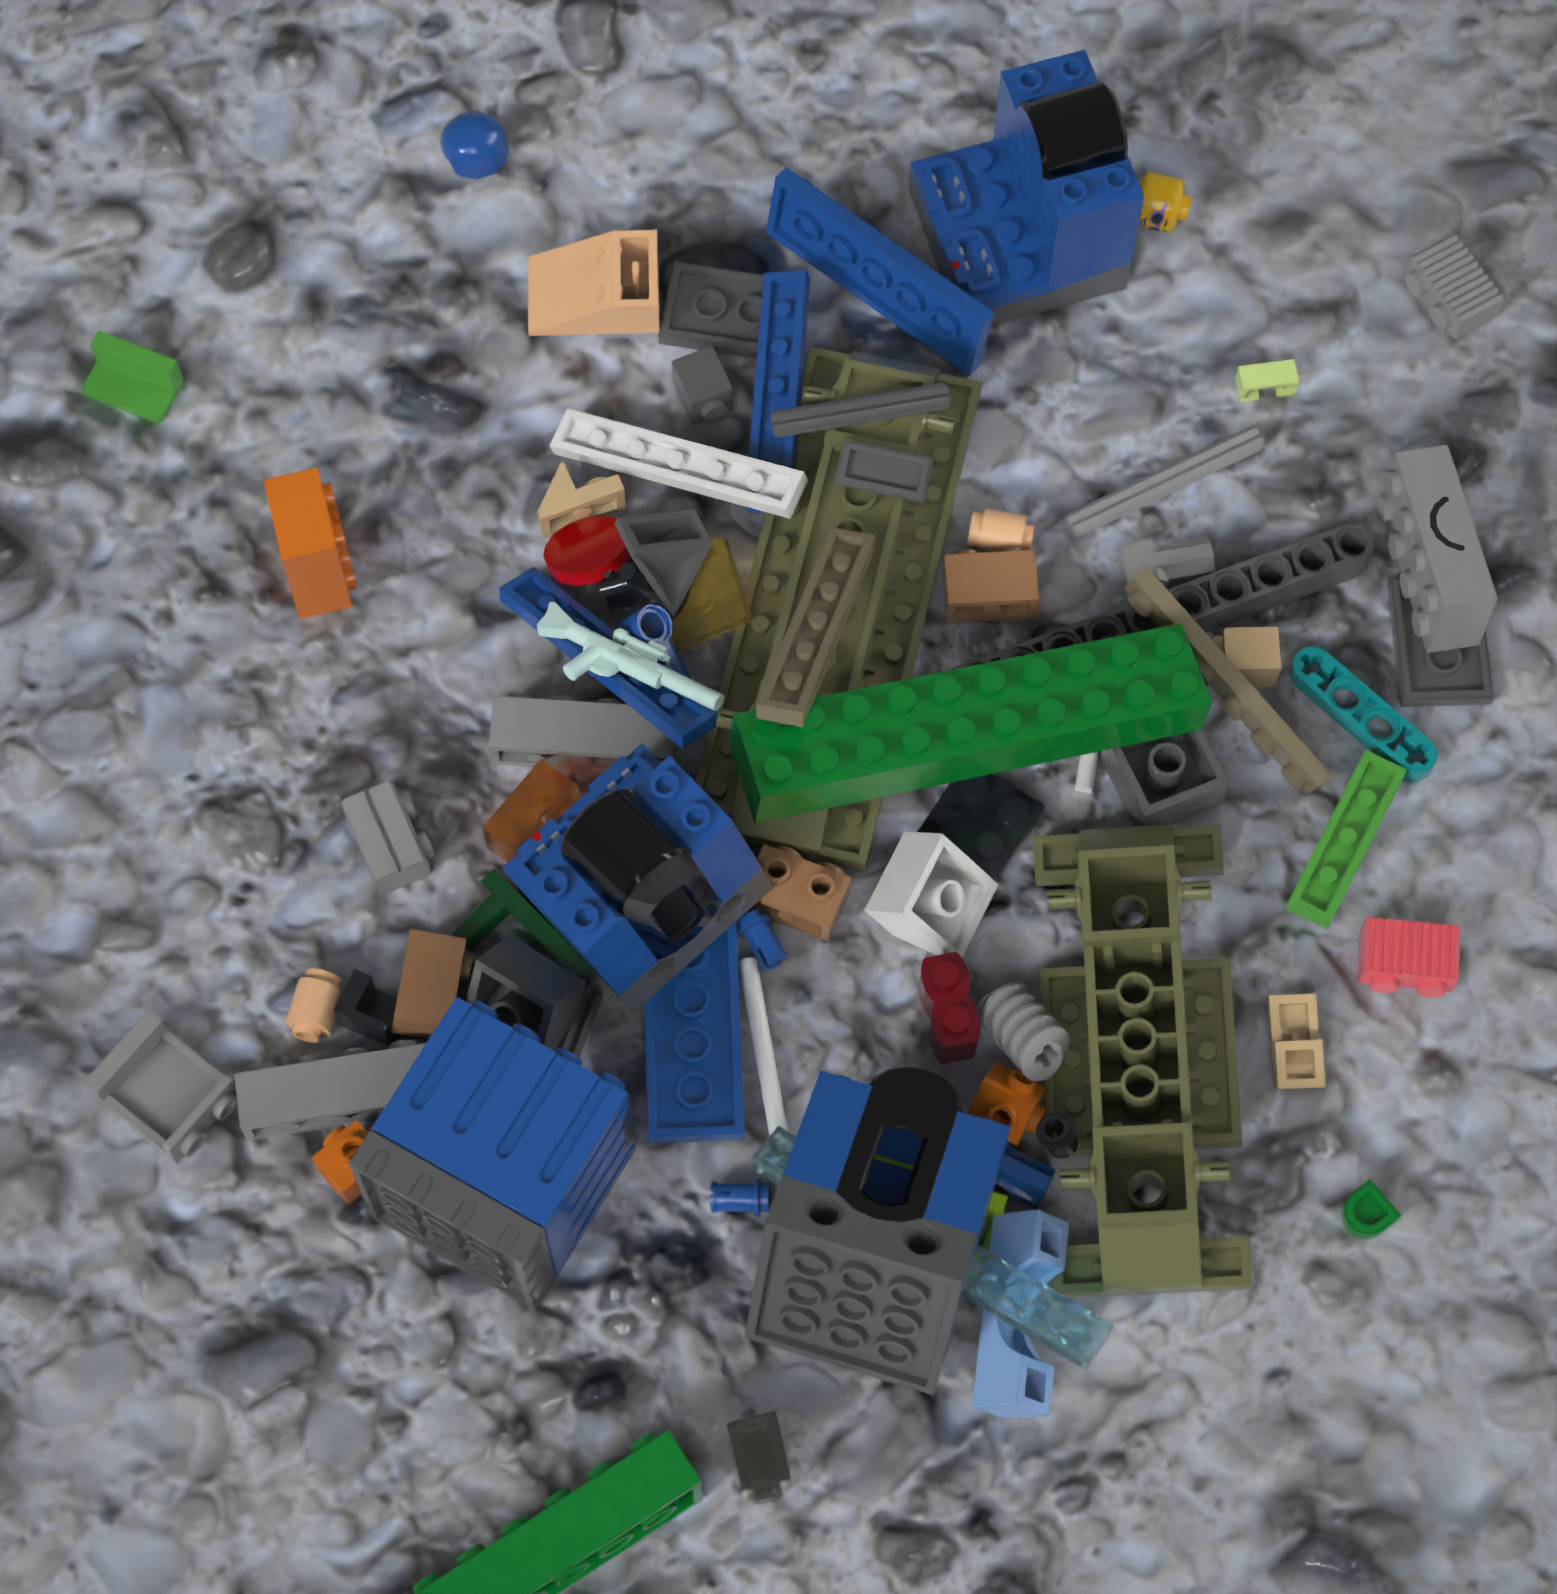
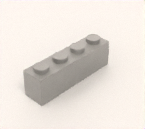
[488,692,677,772]
[234,1040,426,1141]

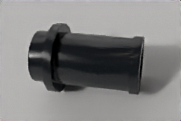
[1036,1112,1078,1159]

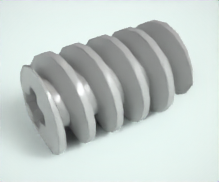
[976,982,1070,1081]

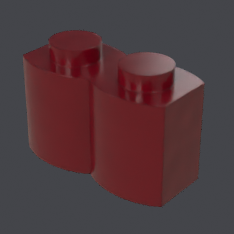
[919,952,980,1064]

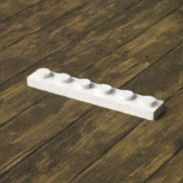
[549,408,808,519]

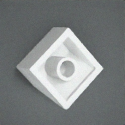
[864,832,999,957]

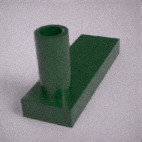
[451,869,597,987]

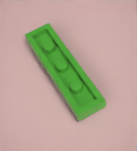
[1285,750,1407,930]

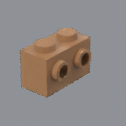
[942,547,1039,623]
[748,844,851,942]
[392,929,473,1039]

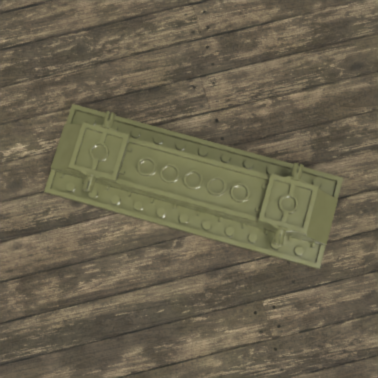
[695,346,982,871]

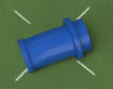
[736,908,789,972]
[710,1178,771,1217]

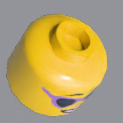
[1138,172,1192,233]

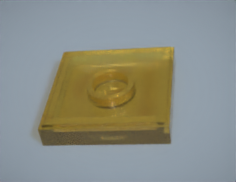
[670,537,753,653]

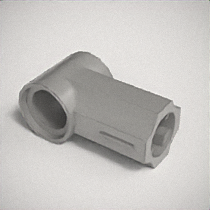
[1119,538,1216,589]

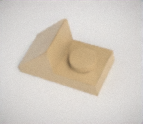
[537,461,626,539]

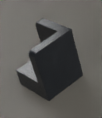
[333,969,397,1047]

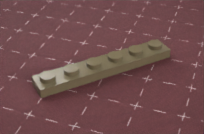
[756,527,875,727]
[1124,567,1332,795]

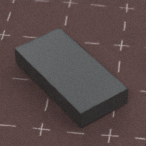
[834,439,934,503]

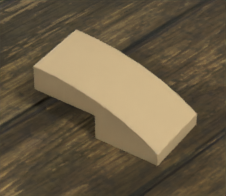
[1266,993,1326,1090]

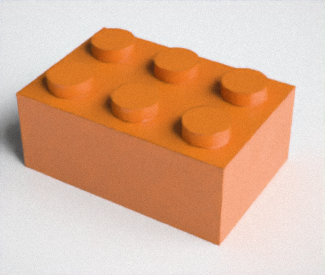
[263,467,357,619]

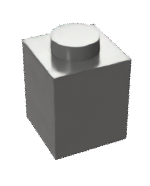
[672,346,733,425]

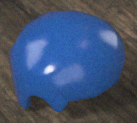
[440,110,509,179]

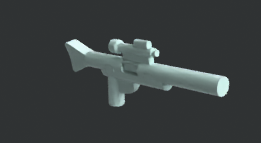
[537,602,724,711]

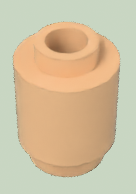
[967,508,1035,553]
[285,968,343,1043]

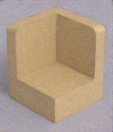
[1222,627,1281,687]

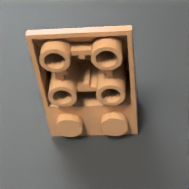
[528,230,660,336]

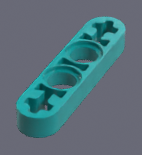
[1289,646,1437,782]

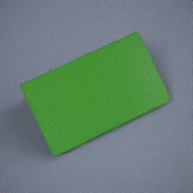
[82,330,184,424]

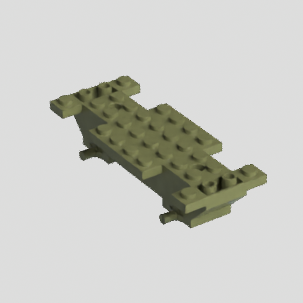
[1033,824,1252,1299]

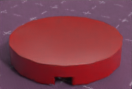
[543,516,631,586]

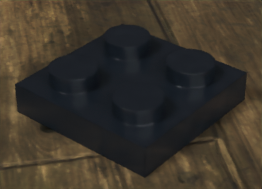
[917,774,1045,882]

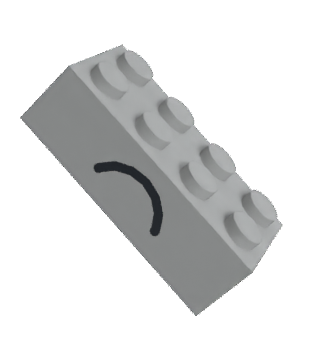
[1376,445,1498,653]

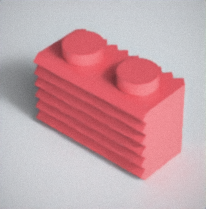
[1357,916,1461,998]

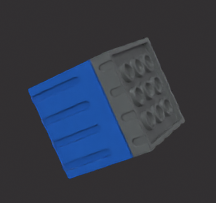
[348,997,636,1313]

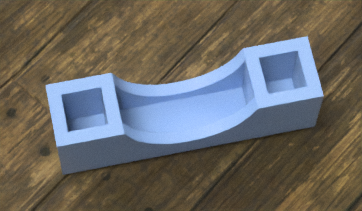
[972,1209,1069,1419]

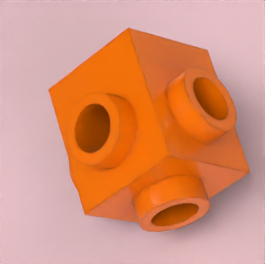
[968,1062,1048,1145]
[311,1119,373,1205]

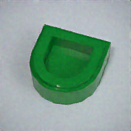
[1341,1179,1402,1240]

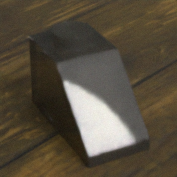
[726,1410,791,1504]

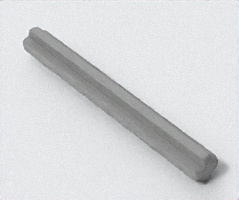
[1065,426,1265,538]

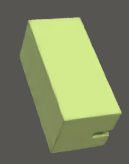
[1235,359,1299,402]

